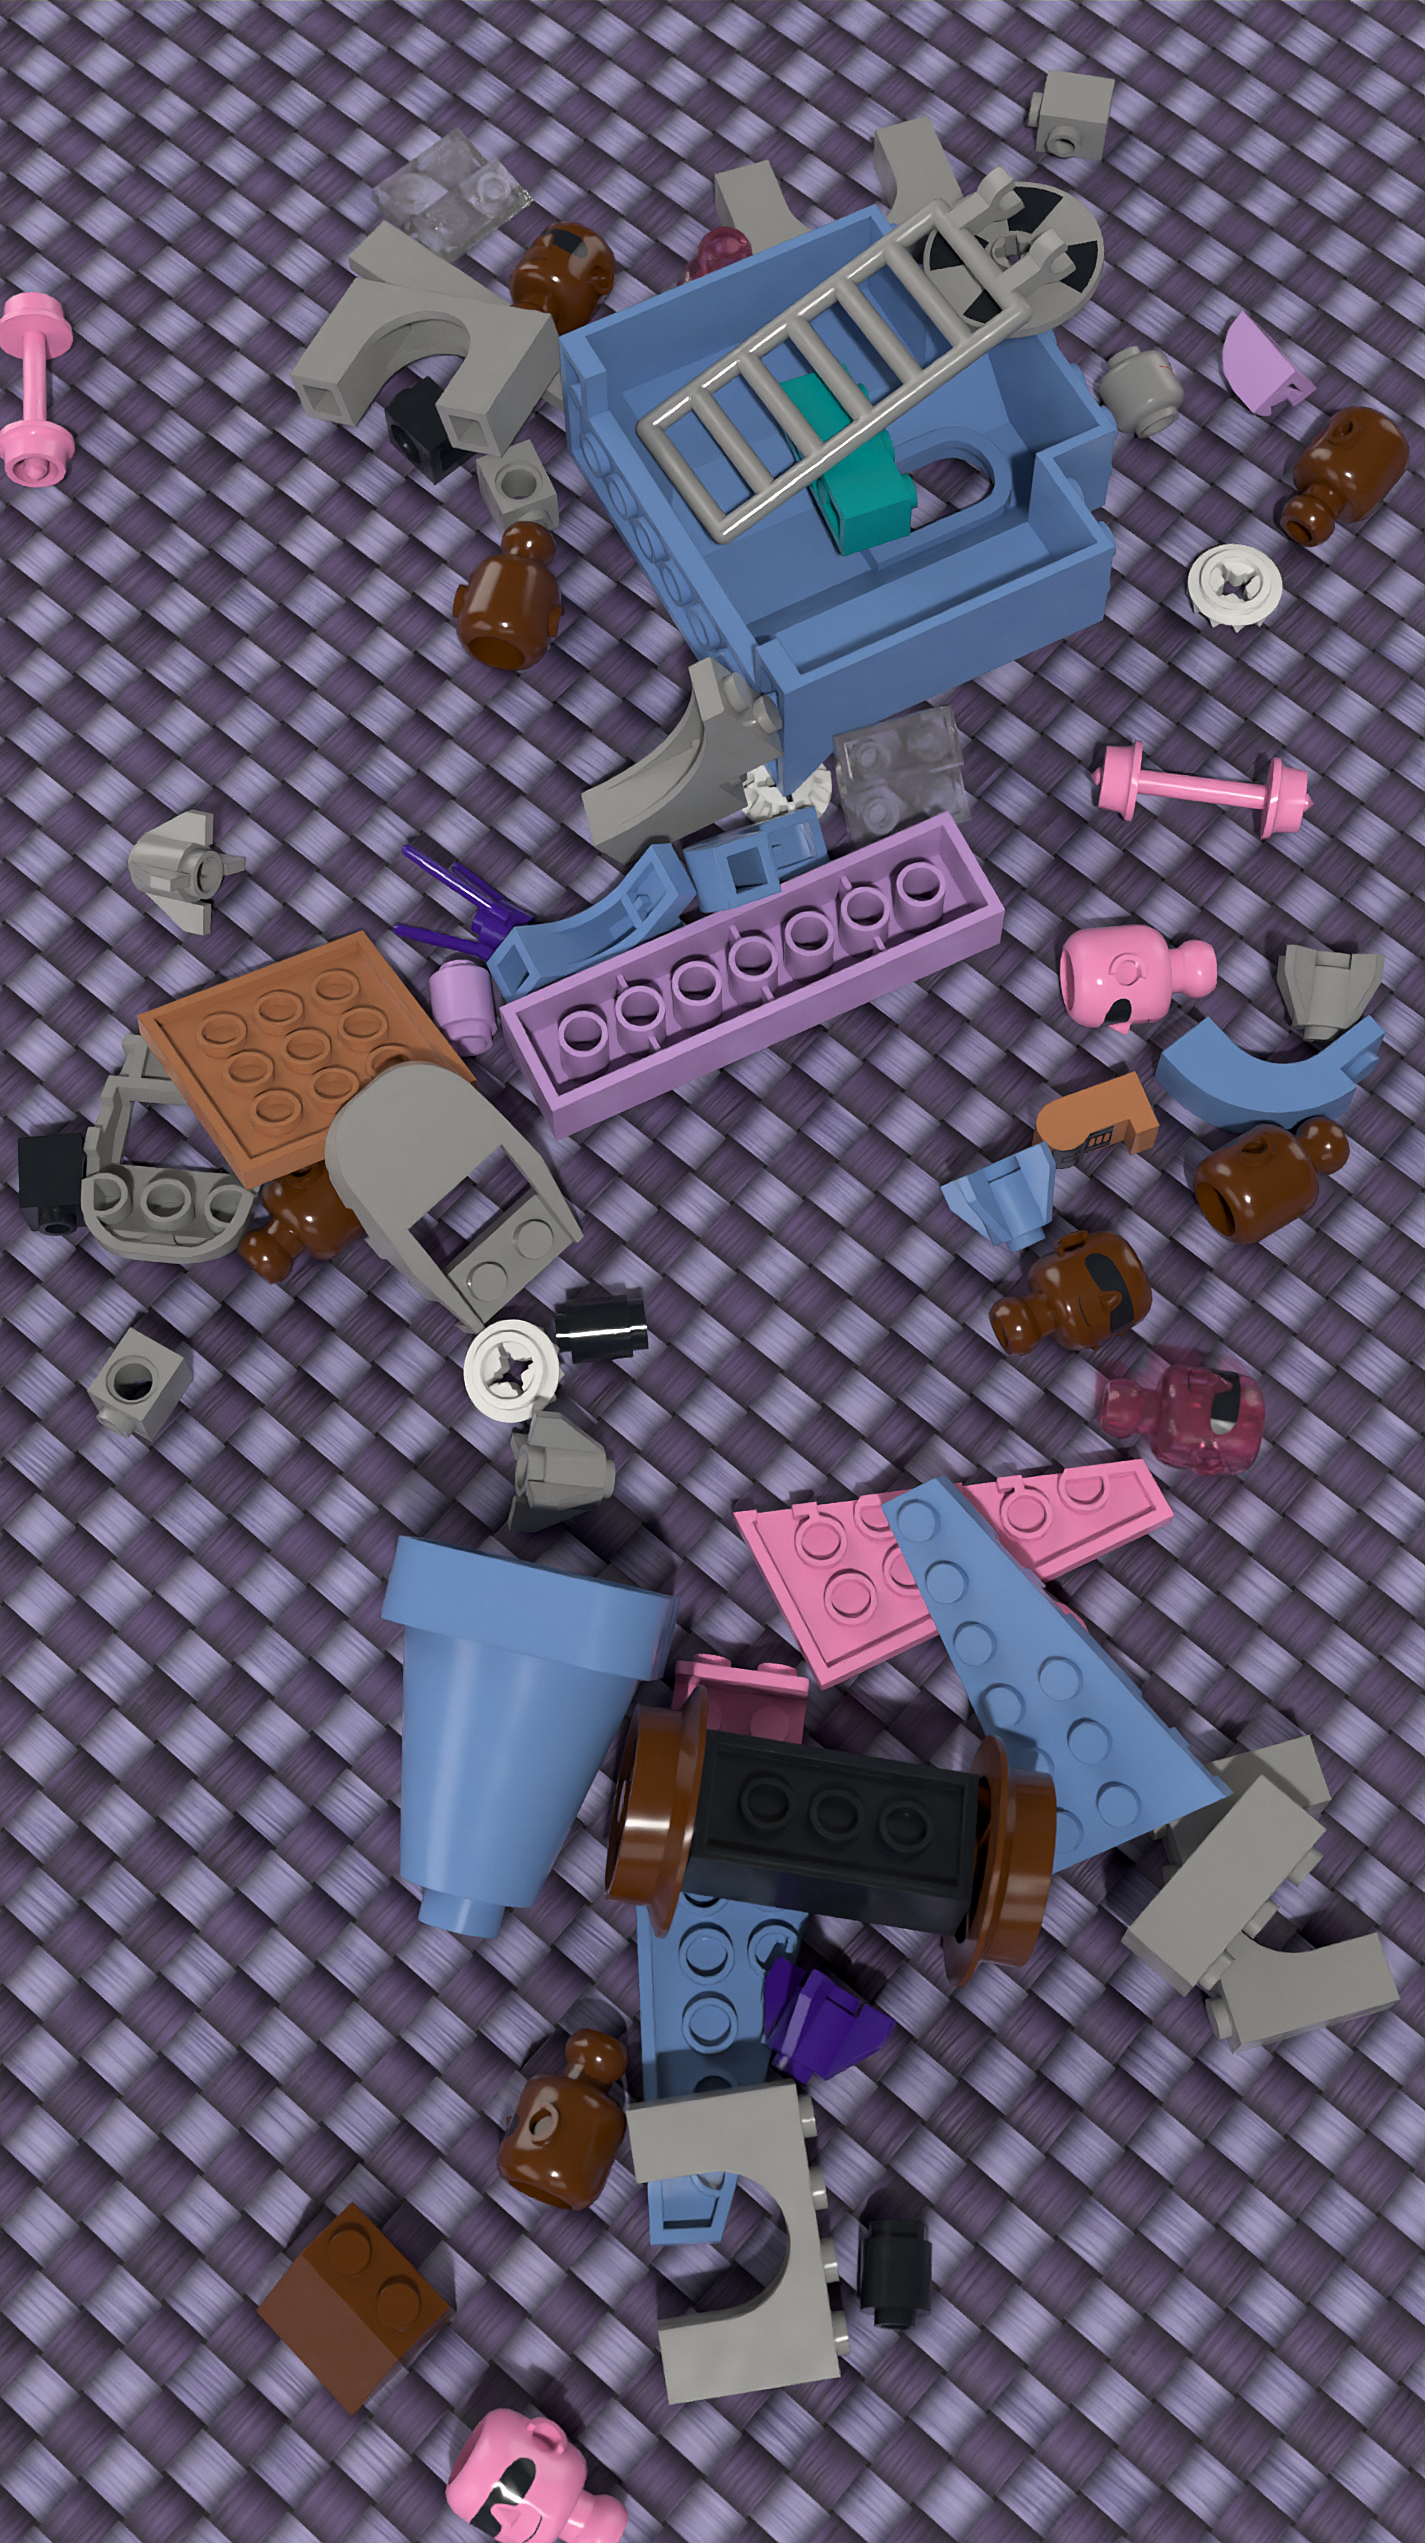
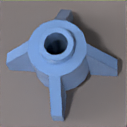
[940,1141,1056,1253]

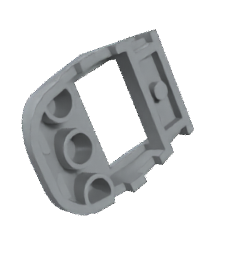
[81,1034,265,1264]
[324,1061,584,1335]

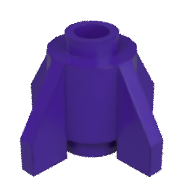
[765,1955,897,2086]

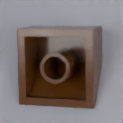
[256,2201,457,2417]

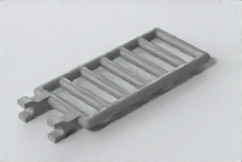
[636,165,1076,545]

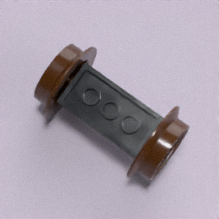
[604,1685,1057,1987]

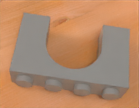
[715,115,964,265]
[289,277,561,458]
[1148,1735,1400,2054]
[626,2078,851,2405]

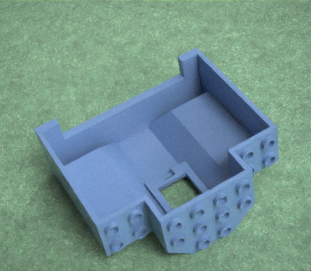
[558,204,1118,798]

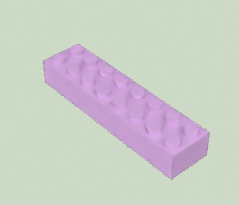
[499,811,1005,1141]

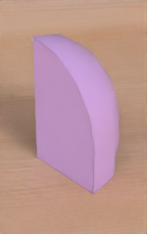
[1222,310,1317,417]

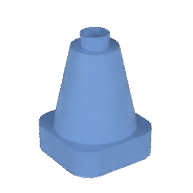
[380,1535,681,1938]

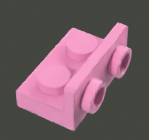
[671,1654,809,1744]

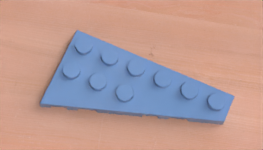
[880,1476,1234,1874]
[636,1892,809,2247]

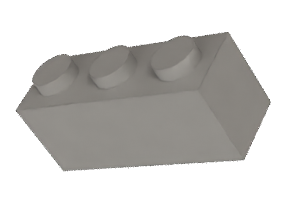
[1121,1774,1327,1997]

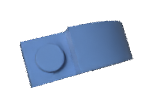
[683,806,830,913]
[486,843,698,1004]
[1154,1015,1386,1135]

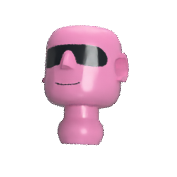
[1060,924,1217,1035]
[446,2408,629,2543]

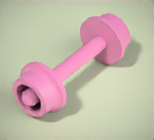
[0,292,75,488]
[1090,740,1314,839]

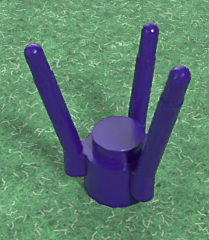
[393,844,535,962]

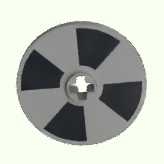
[923,182,1104,338]

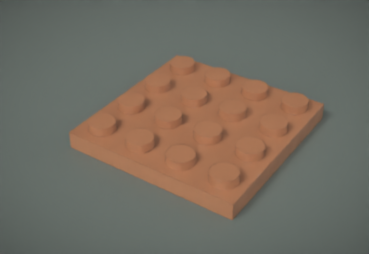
[137,930,478,1190]

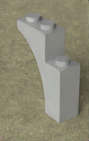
[581,656,784,865]

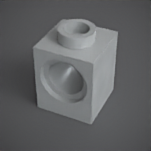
[476,439,560,537]
[87,1327,194,1442]

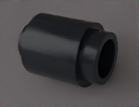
[554,1294,649,1364]
[860,2220,932,2330]

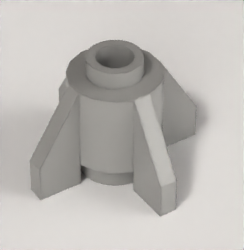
[128,810,245,936]
[1276,945,1385,1045]
[507,1410,616,1532]

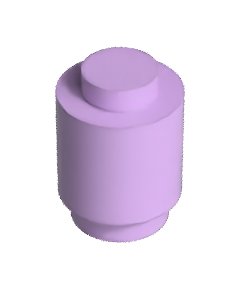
[428,960,497,1057]

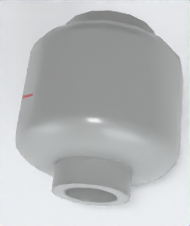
[1099,346,1184,439]

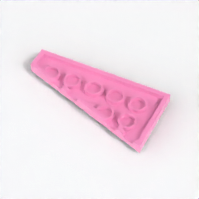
[733,1459,1174,1692]

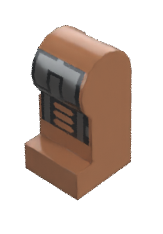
[1032,1071,1160,1169]

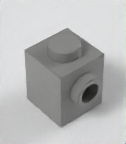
[1028,69,1115,161]

